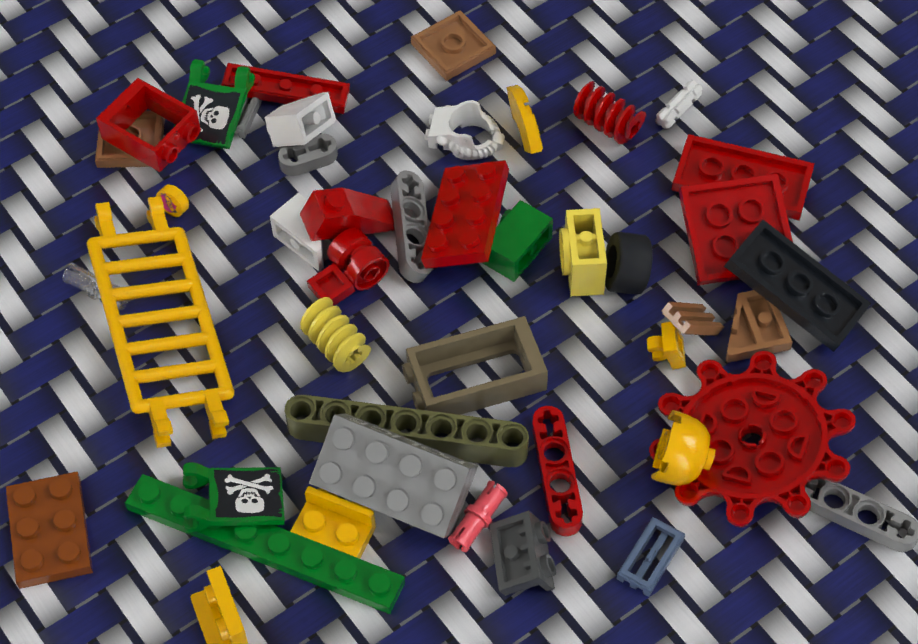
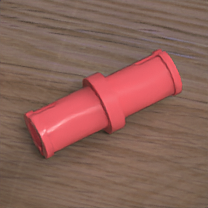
[448,481,508,552]

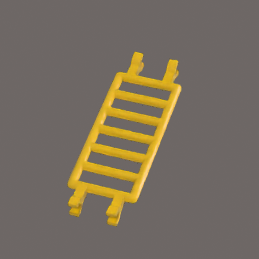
[87,196,234,448]

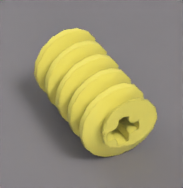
[300,297,371,373]

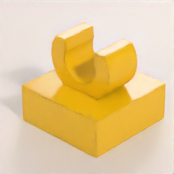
[647,321,686,370]

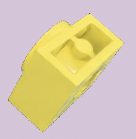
[559,208,607,297]

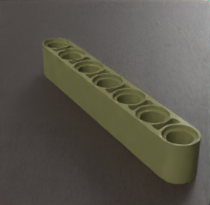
[285,395,529,467]

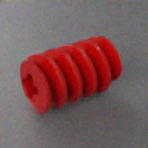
[573,81,646,144]

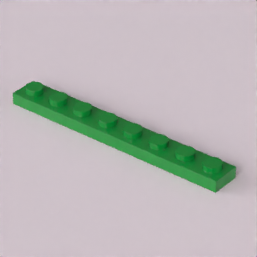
[125,474,405,614]

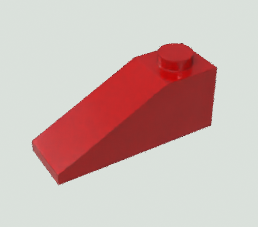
[300,187,395,241]

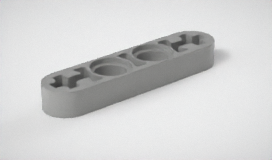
[390,170,433,283]
[805,479,918,552]

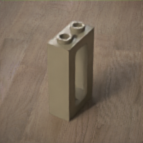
[402,316,548,415]

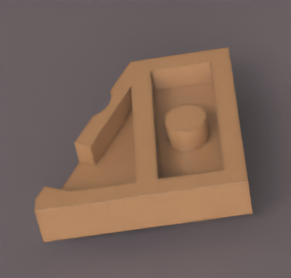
[726,290,793,363]

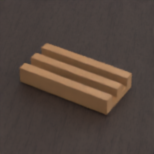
[661,302,724,336]

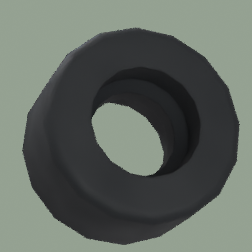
[605,232,653,294]

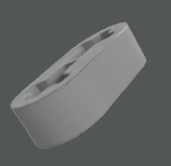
[278,134,338,176]

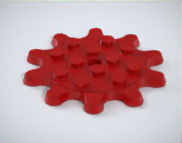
[649,351,856,528]

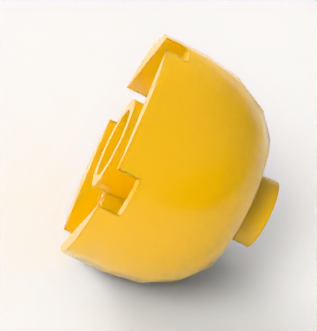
[651,410,715,486]

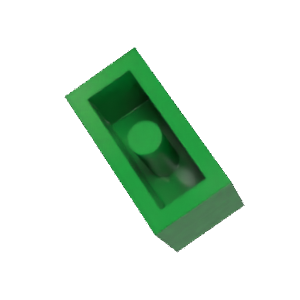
[482,200,553,282]

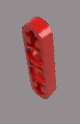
[532,406,583,536]

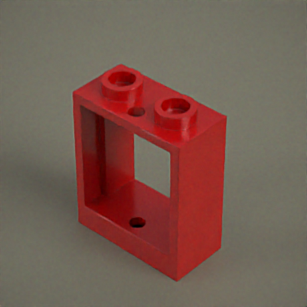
[96,78,201,172]

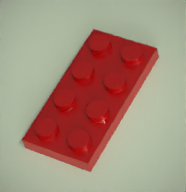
[672,134,815,221]
[421,160,509,269]

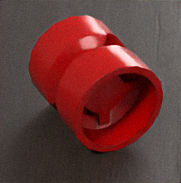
[327,227,390,291]

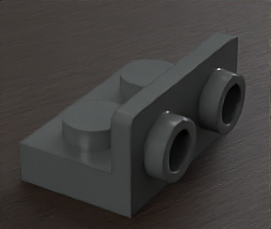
[489,510,556,596]

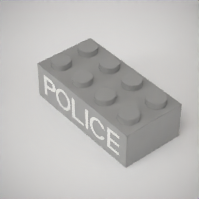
[309,413,478,538]

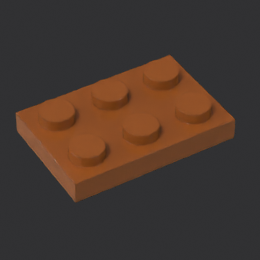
[6,471,93,589]

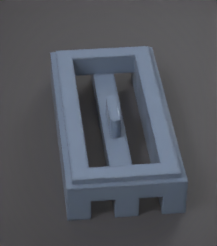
[616,517,685,597]

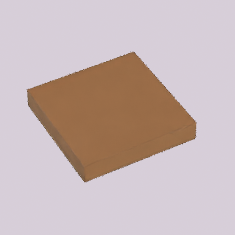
[411,10,496,81]
[95,111,165,168]

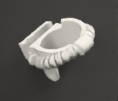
[425,100,505,160]

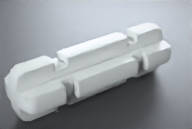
[656,80,703,129]

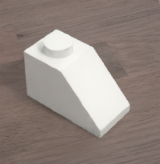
[265,92,336,147]
[270,193,324,271]

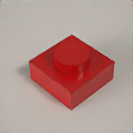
[307,263,355,306]

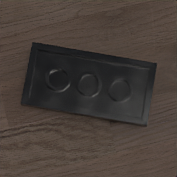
[724,220,871,352]

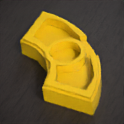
[506,85,543,154]

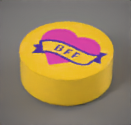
[156,184,189,217]

